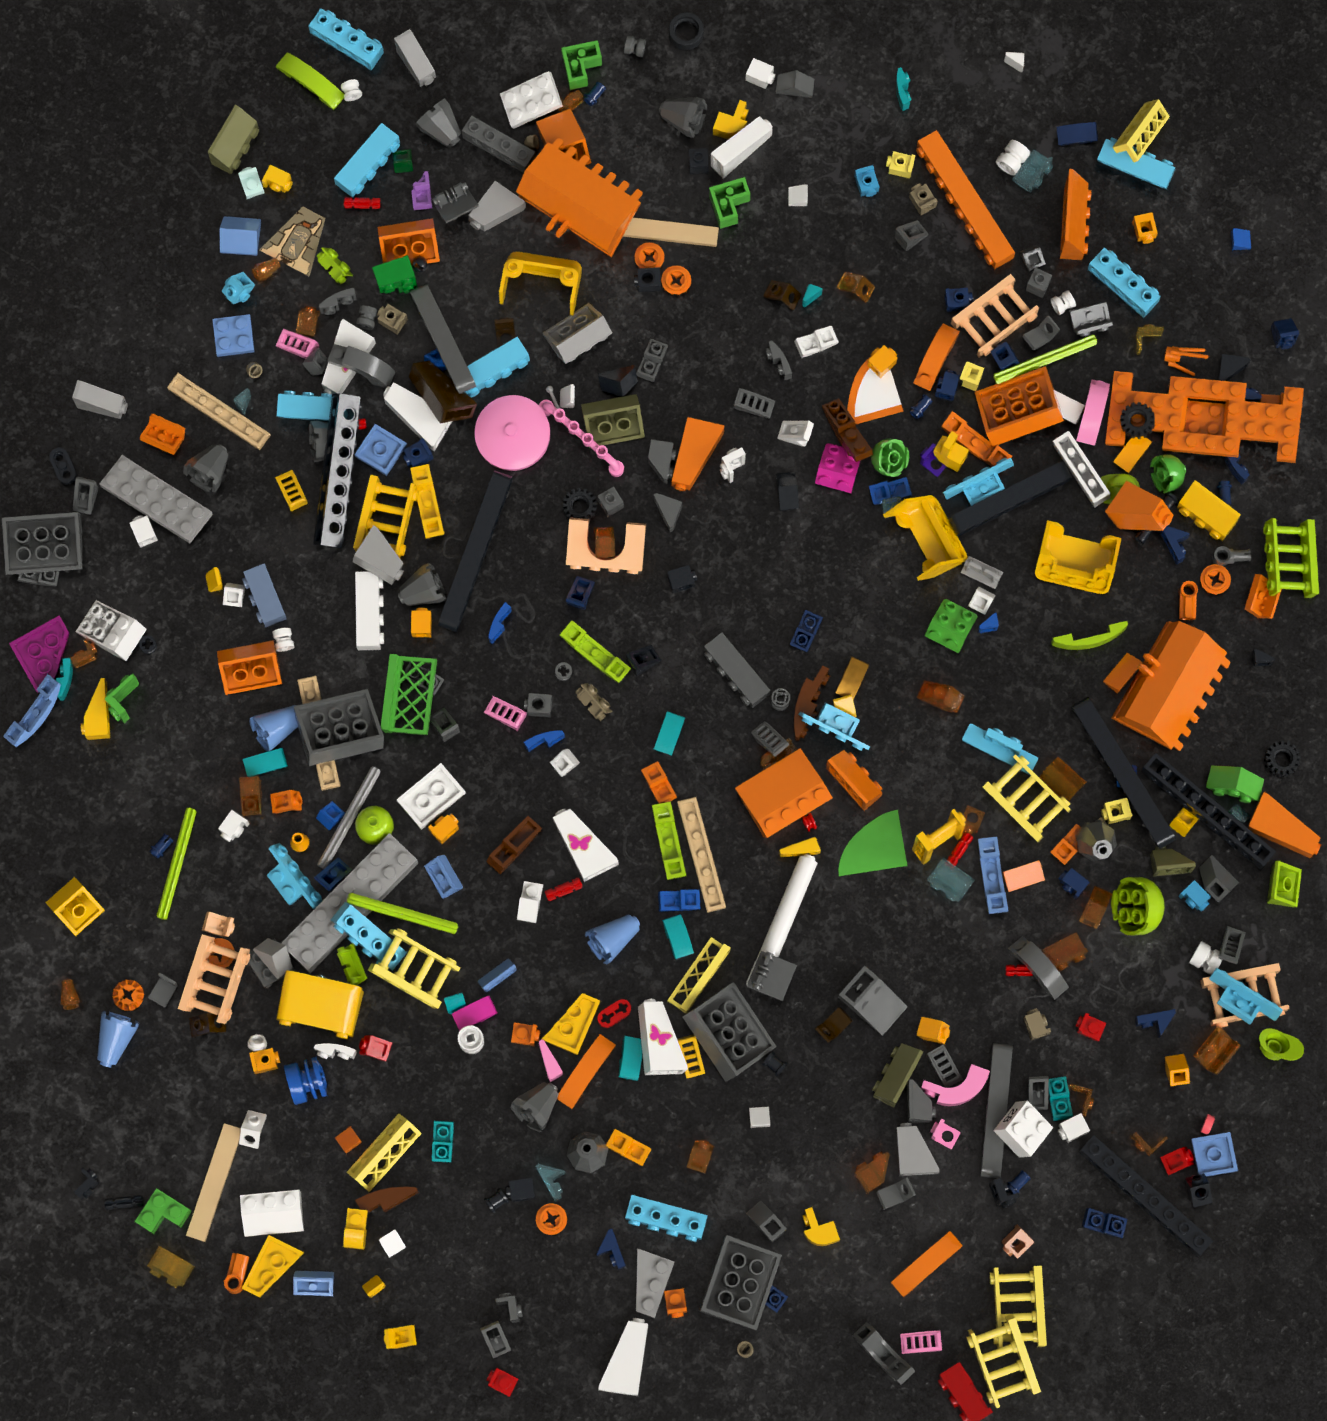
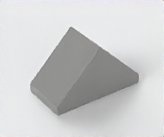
[253,938,293,979]

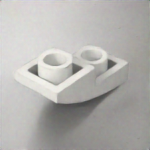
[314,1043,357,1060]

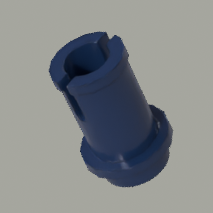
[584,82,606,106]
[910,394,933,419]
[1217,481,1232,505]
[149,833,174,859]
[1007,1170,1031,1195]

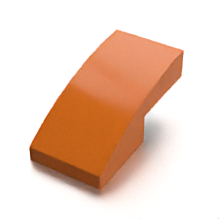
[641,761,677,804]
[1051,824,1081,865]

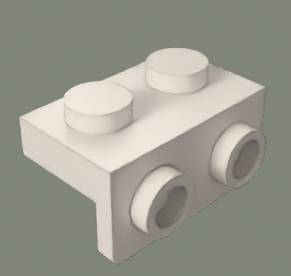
[720,448,745,483]

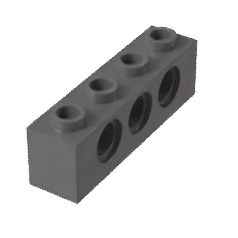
[462,115,536,173]

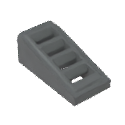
[734,388,775,419]
[751,721,789,757]
[1218,926,1246,964]
[926,1044,963,1088]

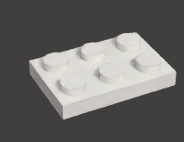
[500,71,563,128]
[397,763,466,830]

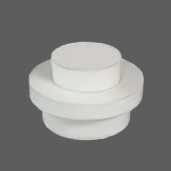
[247,1034,267,1052]

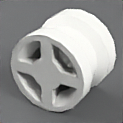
[341,79,362,101]

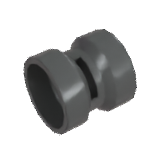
[624,35,646,57]
[355,305,378,330]
[771,688,790,711]

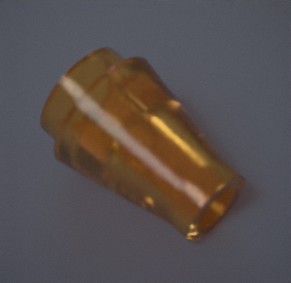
[251,257,281,282]
[61,979,80,1010]

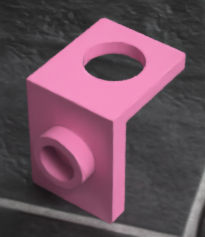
[930,1119,960,1149]

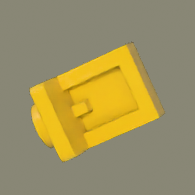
[384,1325,417,1349]

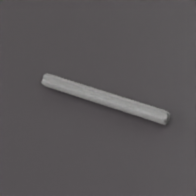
[317,766,380,869]

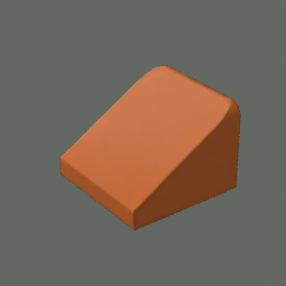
[335,1126,362,1154]

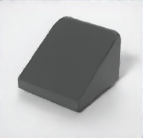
[1020,245,1046,271]
[302,348,328,376]

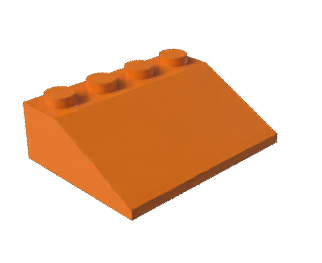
[1060,169,1091,260]
[975,366,1064,447]
[735,748,833,838]

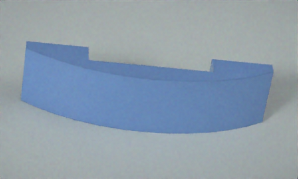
[3,674,61,747]
[978,837,1008,914]

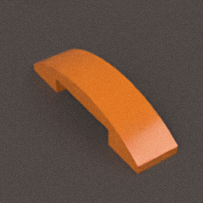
[941,411,1012,467]
[557,1034,616,1109]
[891,1231,963,1298]

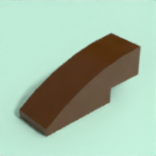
[486,816,542,875]
[355,1187,419,1213]

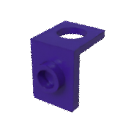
[920,443,947,477]

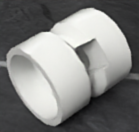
[996,140,1030,176]
[1189,941,1222,975]
[458,1025,484,1054]

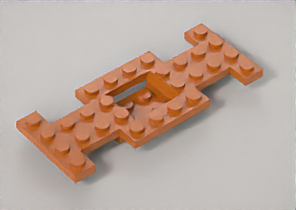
[1105,371,1304,463]

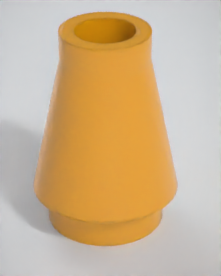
[290,833,309,852]

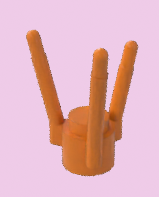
[1164,346,1209,376]

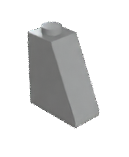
[394,29,436,87]
[469,181,526,232]
[72,380,128,419]
[353,525,404,585]
[896,1123,939,1176]

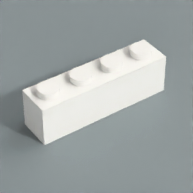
[1053,431,1111,508]
[355,571,384,650]

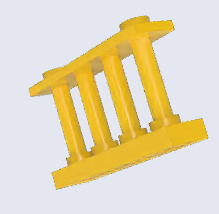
[353,475,419,558]
[912,809,966,865]

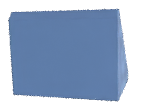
[220,216,261,256]

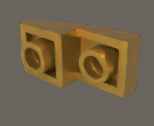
[835,656,869,699]

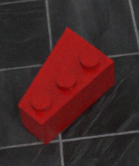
[938,1362,993,1421]

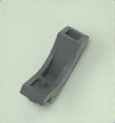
[327,344,395,388]
[1008,936,1069,1000]
[852,1322,915,1385]

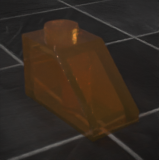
[1079,886,1112,929]

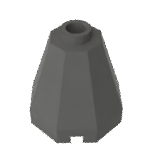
[659,97,707,138]
[415,98,461,147]
[309,421,346,462]
[183,444,228,492]
[398,563,447,606]
[1075,820,1117,861]
[510,1082,559,1132]
[567,1131,609,1174]

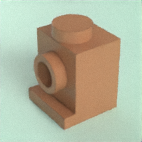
[1001,1224,1034,1259]

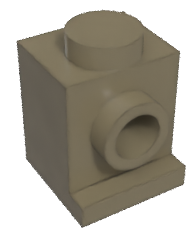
[909,184,938,216]
[377,304,408,335]
[1023,1008,1051,1040]

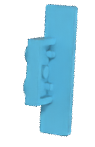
[943,458,1014,506]
[798,702,870,751]
[962,724,1038,775]
[267,843,323,909]
[1209,968,1283,1024]

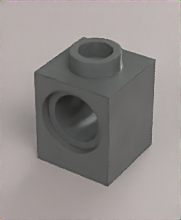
[1026,268,1052,298]
[598,487,624,517]
[524,693,552,718]

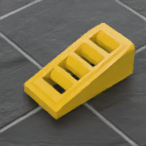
[275,470,308,511]
[779,837,821,857]
[677,1035,705,1079]

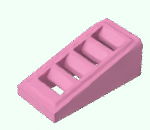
[276,329,319,359]
[484,696,527,731]
[539,1040,563,1082]
[900,1330,942,1354]

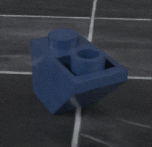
[1271,318,1299,350]

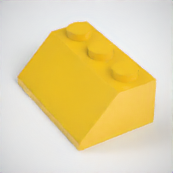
[1177,480,1241,541]

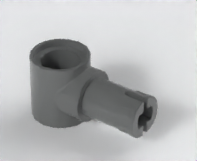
[1212,546,1251,567]

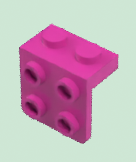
[815,443,861,493]

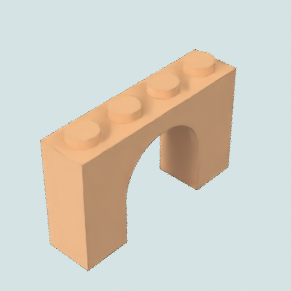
[566,518,646,574]

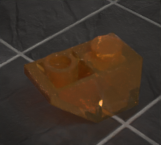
[593,527,615,558]
[917,680,965,713]
[239,776,262,816]
[854,1151,890,1194]

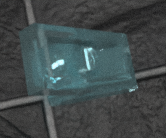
[535,1164,566,1202]

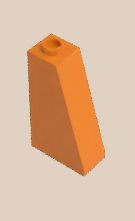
[672,417,724,491]
[1247,792,1321,858]

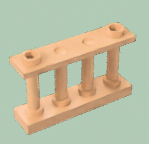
[951,274,1039,358]
[178,934,250,1024]
[1201,963,1289,1028]

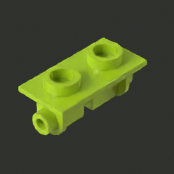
[316,247,353,284]
[337,944,367,985]

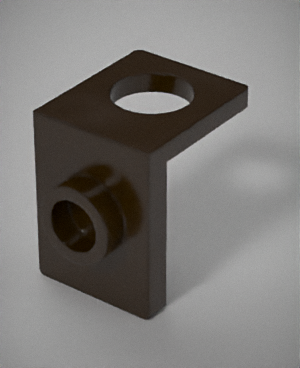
[763,280,801,310]
[495,318,515,348]
[815,1007,853,1043]
[189,1013,226,1037]

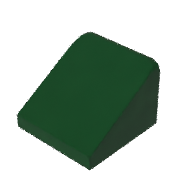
[392,149,413,173]

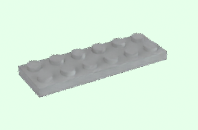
[99,455,213,543]

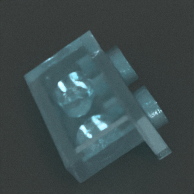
[1012,150,1054,193]
[927,858,975,902]

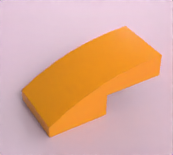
[1114,436,1152,473]
[606,1129,652,1166]

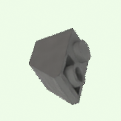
[648,439,677,484]
[1199,855,1239,903]
[746,1201,787,1244]

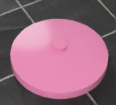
[475,395,551,471]

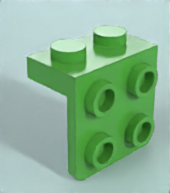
[925,599,978,653]
[105,674,139,723]

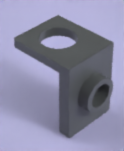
[1022,316,1060,350]
[148,973,178,1008]
[876,1177,916,1210]

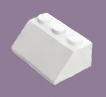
[240,1190,304,1237]

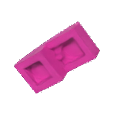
[452,996,497,1031]

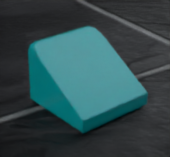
[802,284,823,307]
[444,993,466,1014]

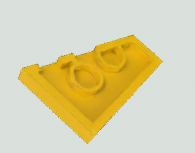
[542,993,600,1055]
[242,1235,304,1297]

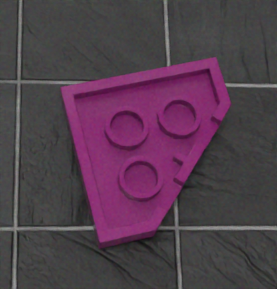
[9,615,69,693]

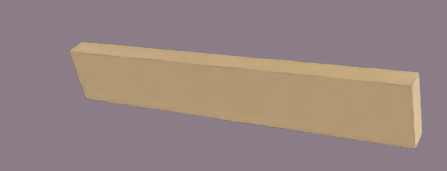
[623,218,719,247]
[167,373,271,450]
[297,676,341,791]
[677,797,726,913]
[186,1123,241,1242]

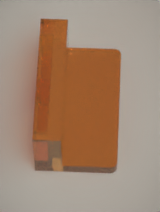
[1039,757,1087,802]

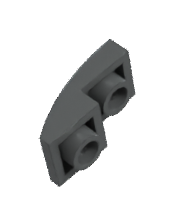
[319,288,357,315]
[636,339,668,382]
[766,341,792,380]
[17,571,59,587]
[401,662,445,696]

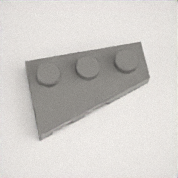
[636,1248,675,1318]

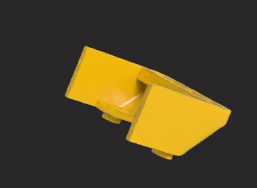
[499,252,582,316]
[883,495,967,581]

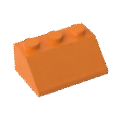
[377,218,440,266]
[217,640,282,695]
[826,750,882,811]

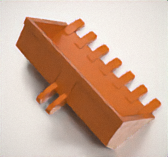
[516,138,643,258]
[1111,621,1230,751]

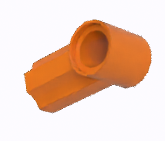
[1178,581,1198,621]
[224,1253,250,1294]

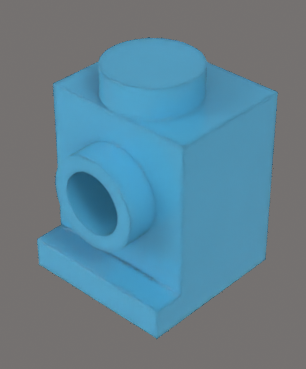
[854,165,879,197]
[1179,880,1211,912]

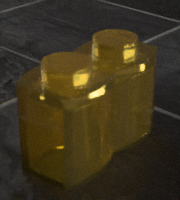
[147,1246,195,1288]

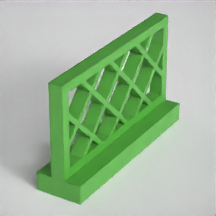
[381,654,437,735]

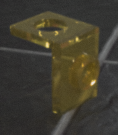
[1136,325,1164,354]

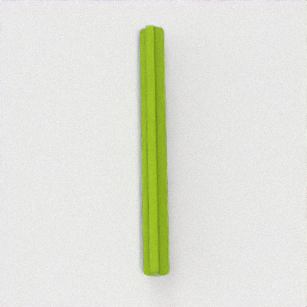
[994,334,1097,384]
[157,808,197,920]
[347,893,458,934]

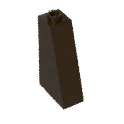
[409,360,477,424]

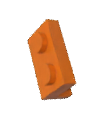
[140,414,185,455]
[1245,574,1282,619]

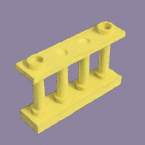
[983,754,1071,842]
[368,928,460,1009]
[990,1266,1047,1348]
[966,1314,1041,1408]

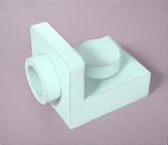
[238,167,264,199]

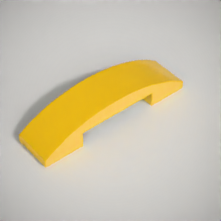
[410,464,444,539]

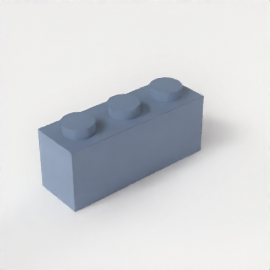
[242,563,287,627]

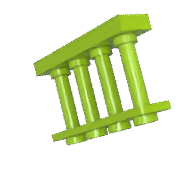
[1263,518,1319,598]

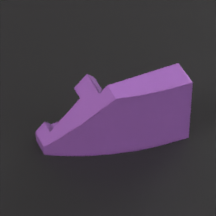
[412,171,432,210]

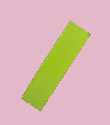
[276,53,344,110]
[560,621,631,683]
[1051,621,1128,650]
[652,801,686,880]

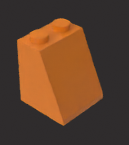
[536,109,591,165]
[1105,481,1174,531]

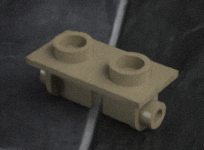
[575,683,613,721]

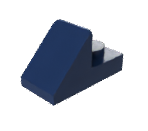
[1159,526,1190,565]
[566,576,595,610]
[314,858,352,892]
[1135,1009,1176,1038]
[596,1229,626,1270]

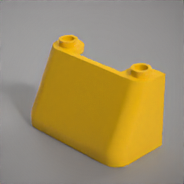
[1035,520,1121,594]
[276,970,364,1039]

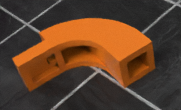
[914,323,960,391]

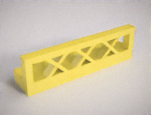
[1112,99,1170,162]
[667,937,731,1014]
[347,1114,422,1192]

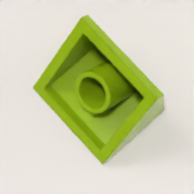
[1267,861,1302,907]

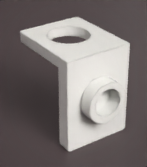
[239,1110,267,1149]

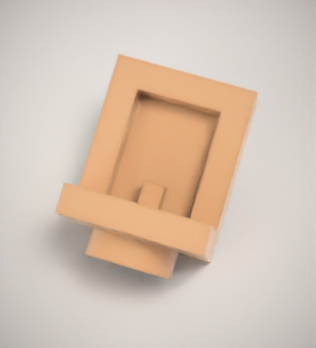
[202,912,235,937]

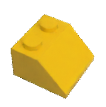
[45,877,105,936]

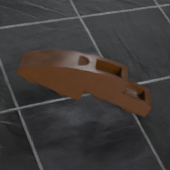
[822,398,873,462]
[794,665,830,742]

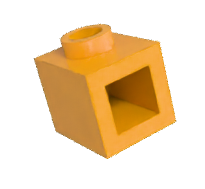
[867,345,897,379]
[411,608,432,637]
[917,1017,950,1044]
[1165,1054,1190,1086]

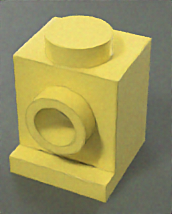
[886,151,915,178]
[960,362,984,391]
[1101,798,1132,824]

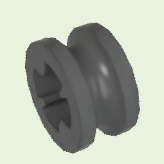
[555,662,572,681]

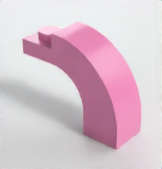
[1076,380,1110,446]
[921,1064,990,1106]

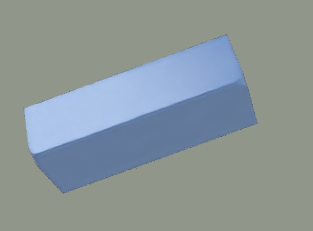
[424,855,463,899]
[478,959,517,992]
[293,1271,334,1296]

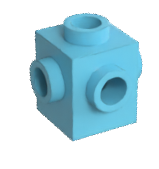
[222,272,255,304]

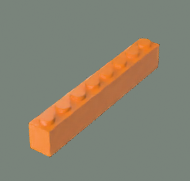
[916,130,1015,269]

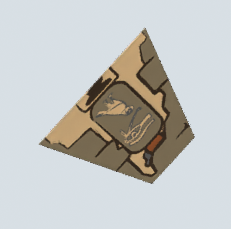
[259,207,325,276]

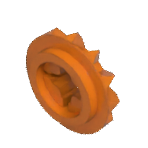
[635,242,664,268]
[661,266,691,295]
[1200,564,1231,595]
[208,938,235,968]
[112,980,144,1011]
[536,1203,567,1235]

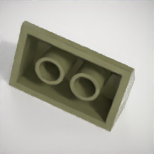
[208,105,259,174]
[581,394,645,448]
[872,1043,923,1108]

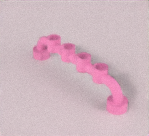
[539,400,624,477]

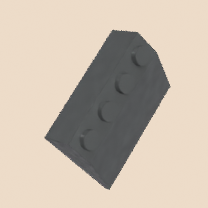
[2,512,82,575]
[294,689,384,766]
[683,982,777,1082]
[698,1235,782,1330]

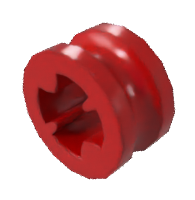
[801,813,817,832]

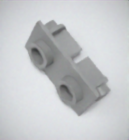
[961,556,1003,589]

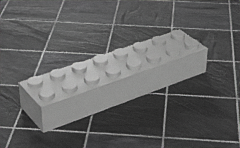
[281,833,418,974]

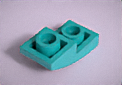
[896,67,911,111]
[56,658,73,701]
[654,711,685,756]
[243,748,287,777]
[662,914,694,959]
[619,1036,642,1081]
[1048,1076,1073,1121]
[432,1120,454,1162]

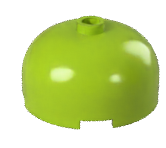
[1111,877,1165,936]

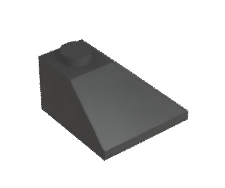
[907,1079,936,1123]

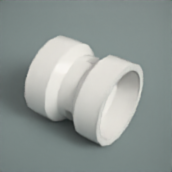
[1051,290,1076,315]
[272,628,294,652]

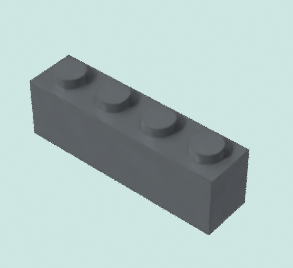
[704,633,770,708]

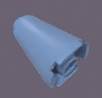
[250,705,298,751]
[585,915,640,964]
[97,1011,140,1067]

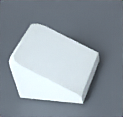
[1004,52,1024,72]
[788,184,808,206]
[560,384,575,408]
[223,583,245,607]
[968,587,995,615]
[550,748,580,777]
[749,1107,770,1128]
[379,1230,406,1258]

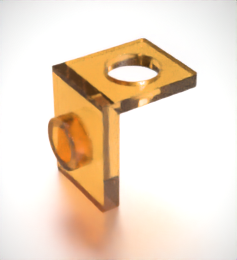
[837,272,875,302]
[963,806,985,834]
[1068,1084,1094,1117]
[1131,1132,1168,1156]

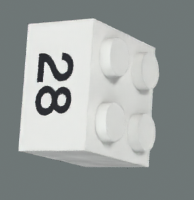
[993,1101,1053,1158]

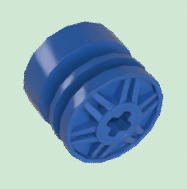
[284,1057,327,1105]

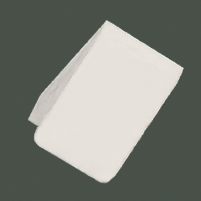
[777,421,814,446]
[517,881,543,923]

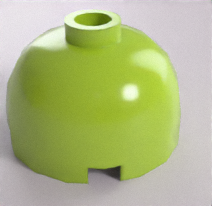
[355,806,394,845]

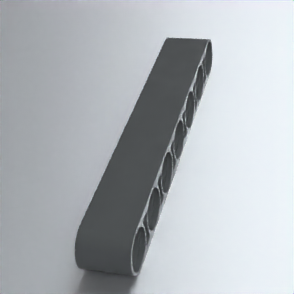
[410,283,476,394]
[980,1043,1013,1178]

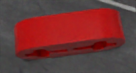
[598,999,631,1028]

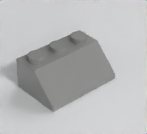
[542,303,612,364]

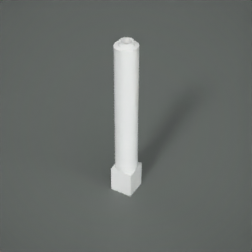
[746,854,818,985]

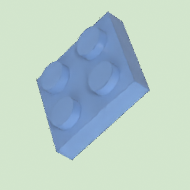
[213,314,255,357]
[354,424,407,476]
[1191,1132,1238,1177]

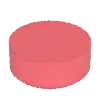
[1200,1114,1215,1135]

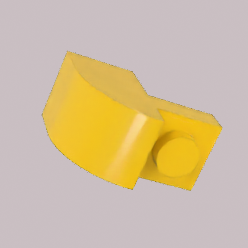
[713,100,749,139]
[933,431,969,472]
[802,1207,840,1246]
[344,1208,368,1250]

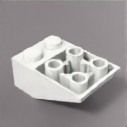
[75,600,147,661]

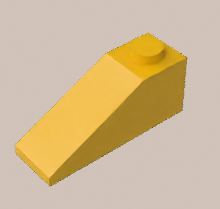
[81,678,110,740]

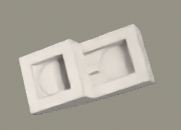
[794,326,839,358]

